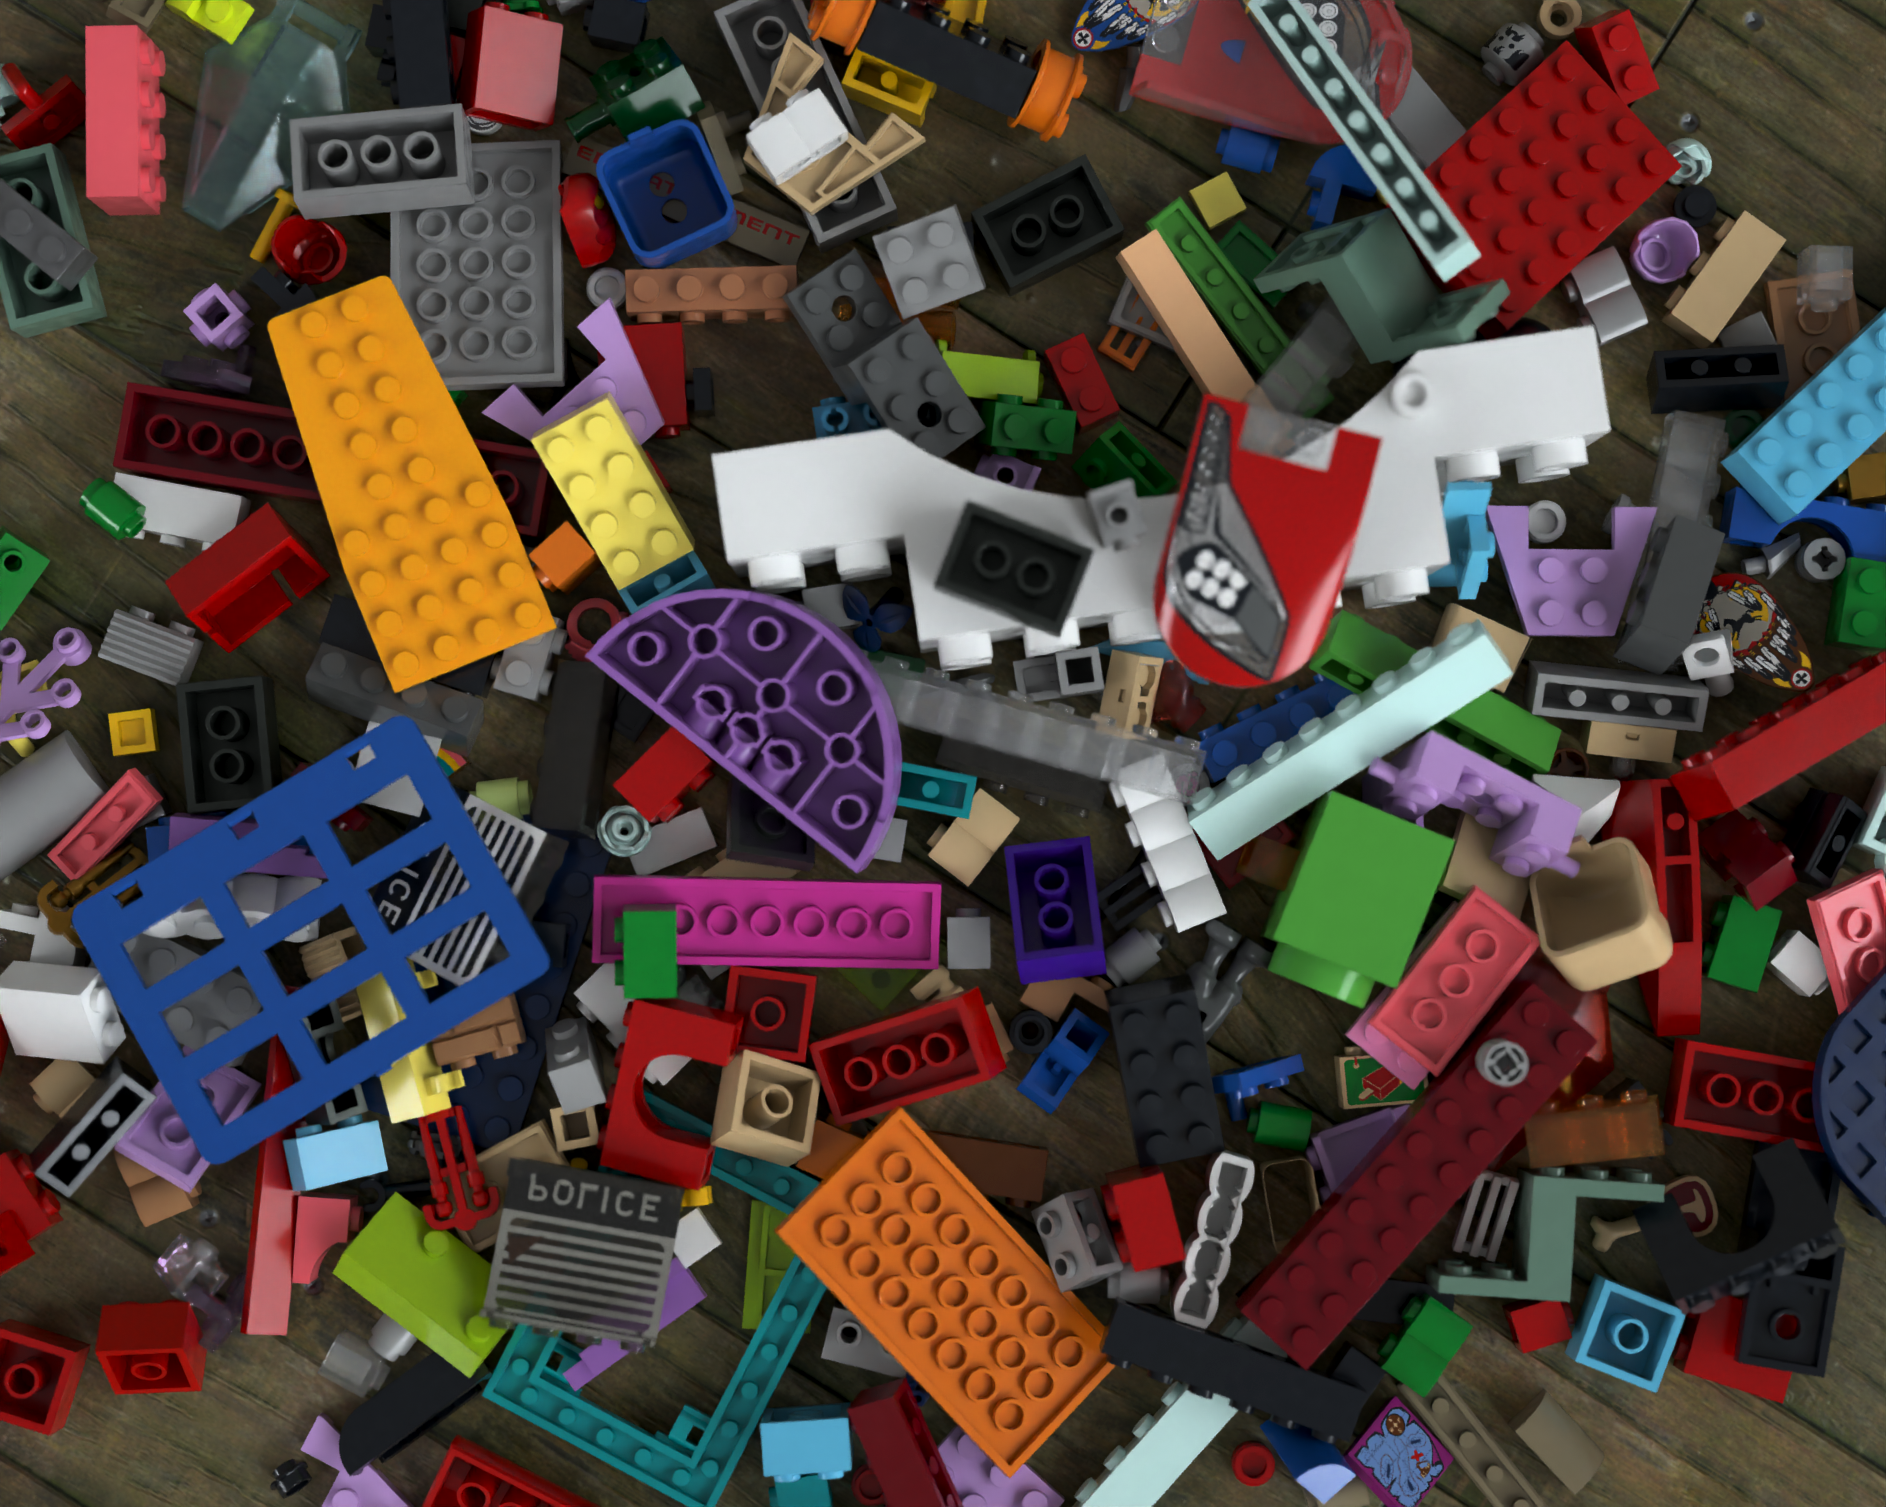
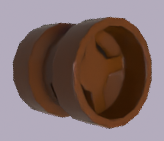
[1545,748,1589,778]

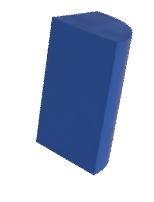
[1260,1419,1356,1504]

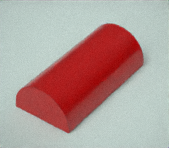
[421,1434,601,1507]

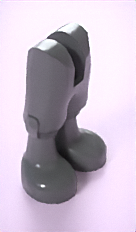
[1185,918,1273,1044]

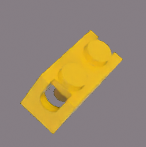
[841,47,937,128]

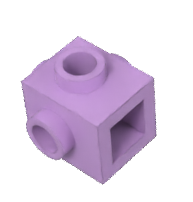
[183,283,255,351]

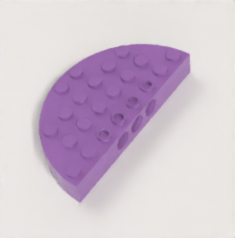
[585,588,902,873]

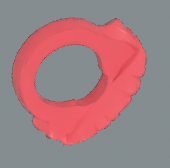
[565,598,629,664]

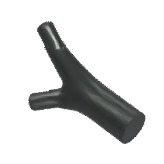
[550,338,582,407]

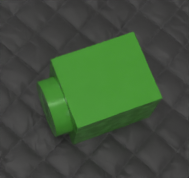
[1259,791,1455,1009]

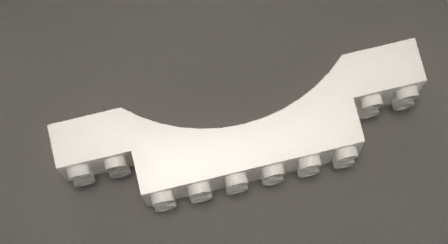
[712,325,1611,671]

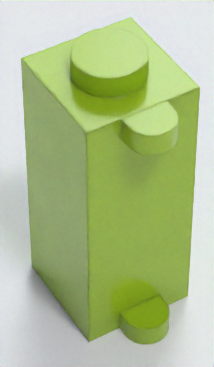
[935,339,1044,405]

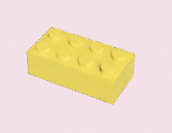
[531,391,695,591]

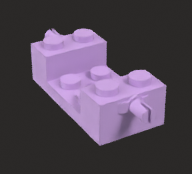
[1368,730,1582,879]

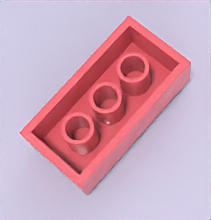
[85,25,166,216]

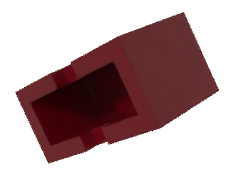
[1698,809,1798,911]

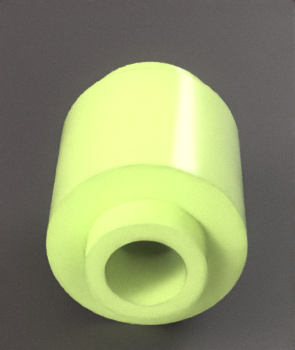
[469,777,534,823]

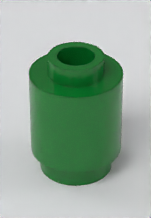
[79,478,147,540]

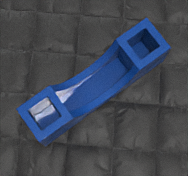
[1719,484,1886,562]

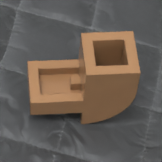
[1019,975,1116,1022]

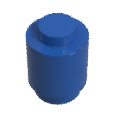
[1215,125,1280,174]

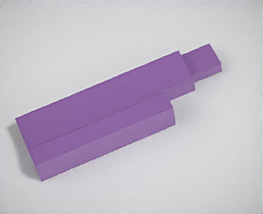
[169,812,328,879]
[563,1257,708,1391]

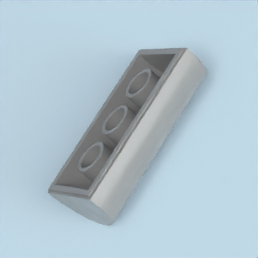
[0,730,110,881]

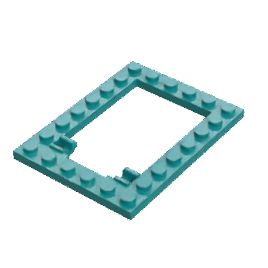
[481,1088,827,1507]

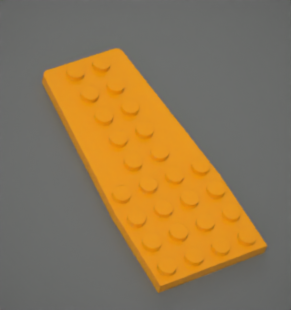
[267,276,557,693]

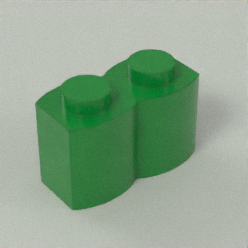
[1376,1292,1473,1398]

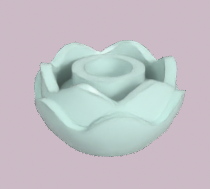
[1665,138,1712,185]
[597,805,652,857]

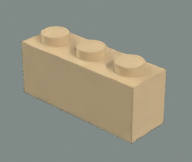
[1661,210,1786,349]

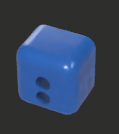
[596,119,738,269]

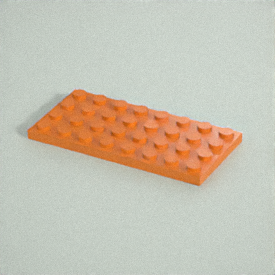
[773,1106,1116,1478]

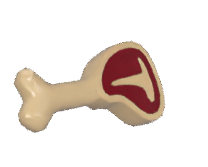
[1590,1175,1718,1252]

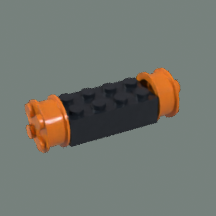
[807,0,1088,143]

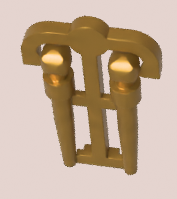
[37,842,149,948]

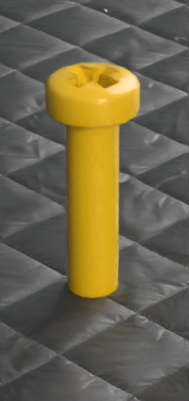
[249,188,299,264]

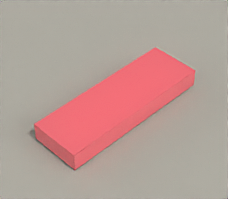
[47,768,164,880]

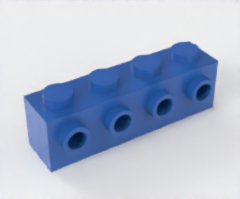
[1192,674,1358,784]

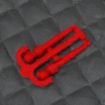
[418,1105,501,1231]

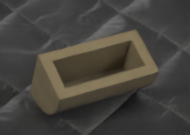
[1507,1389,1604,1495]

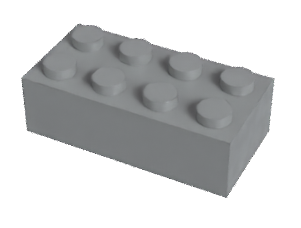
[289,103,475,220]
[88,933,264,1068]

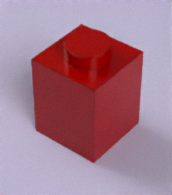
[1502,1299,1574,1354]

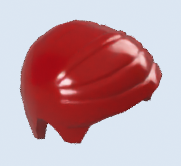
[271,215,347,285]

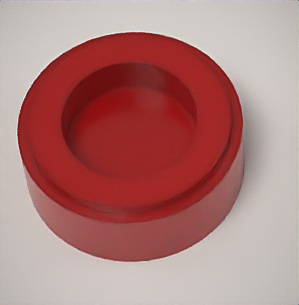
[1231,1440,1275,1487]

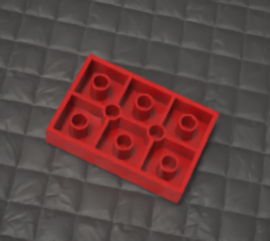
[1382,40,1682,341]

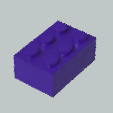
[1004,836,1107,984]

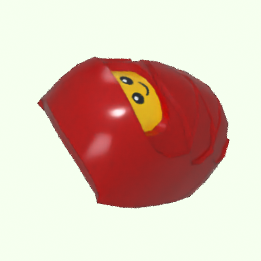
[558,173,616,269]

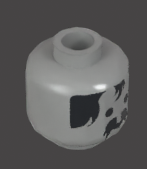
[1481,21,1545,86]

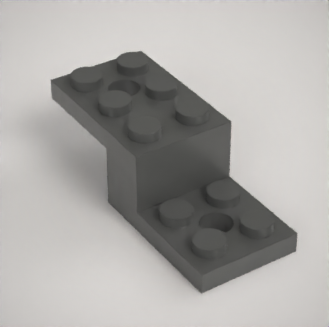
[782,249,986,459]

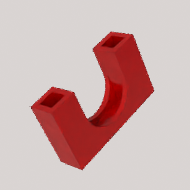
[597,998,744,1191]

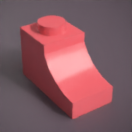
[292,1192,364,1284]

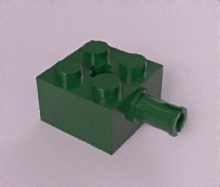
[564,36,705,143]

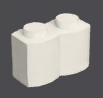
[746,88,848,186]

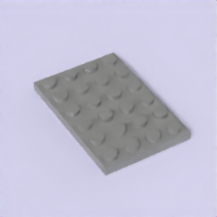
[390,140,565,391]

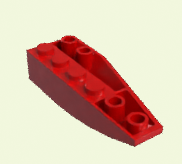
[1600,778,1702,1037]

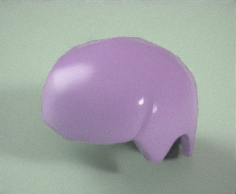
[1629,216,1700,285]

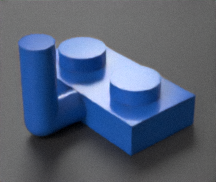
[1212,1054,1305,1121]

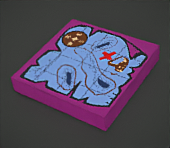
[1343,1396,1454,1507]

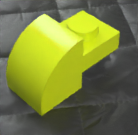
[165,0,255,45]

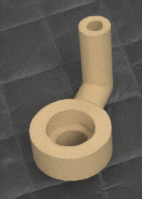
[1537,0,1582,40]

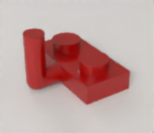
[0,63,86,151]

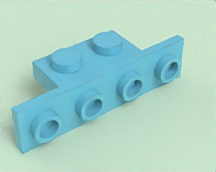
[1427,480,1495,599]

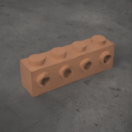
[625,265,799,325]

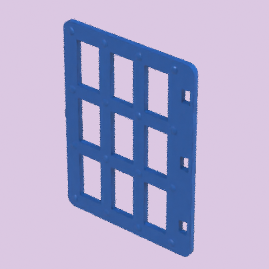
[72,716,550,1164]

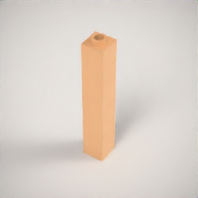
[1116,229,1295,460]

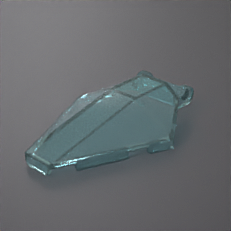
[182,0,362,233]

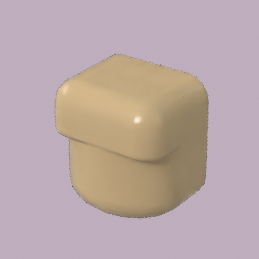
[1529,835,1673,992]

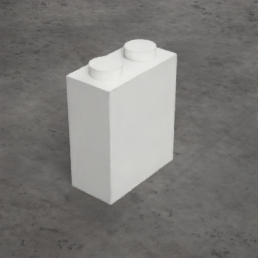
[0,961,126,1064]

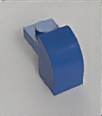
[1305,144,1377,230]
[1016,1008,1110,1115]

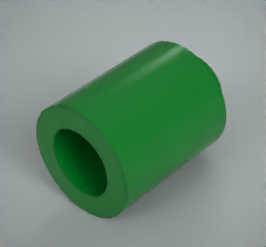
[1246,1100,1312,1152]

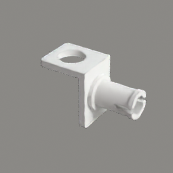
[1682,629,1734,697]

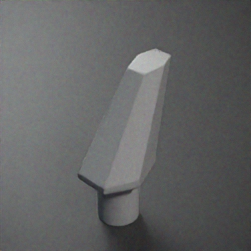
[1741,532,1801,579]

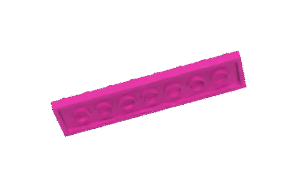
[592,874,941,969]

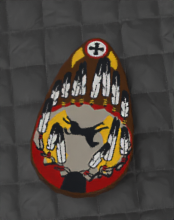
[1693,572,1815,692]

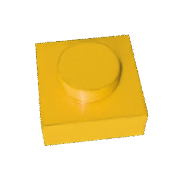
[108,708,160,757]

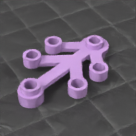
[0,627,92,744]

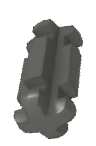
[408,1129,462,1159]

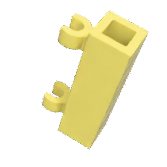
[356,958,465,1124]

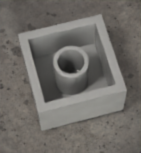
[872,204,986,319]

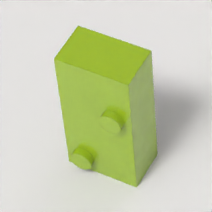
[332,1191,532,1378]

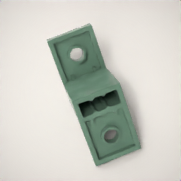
[1253,208,1511,364]
[1425,1161,1665,1302]

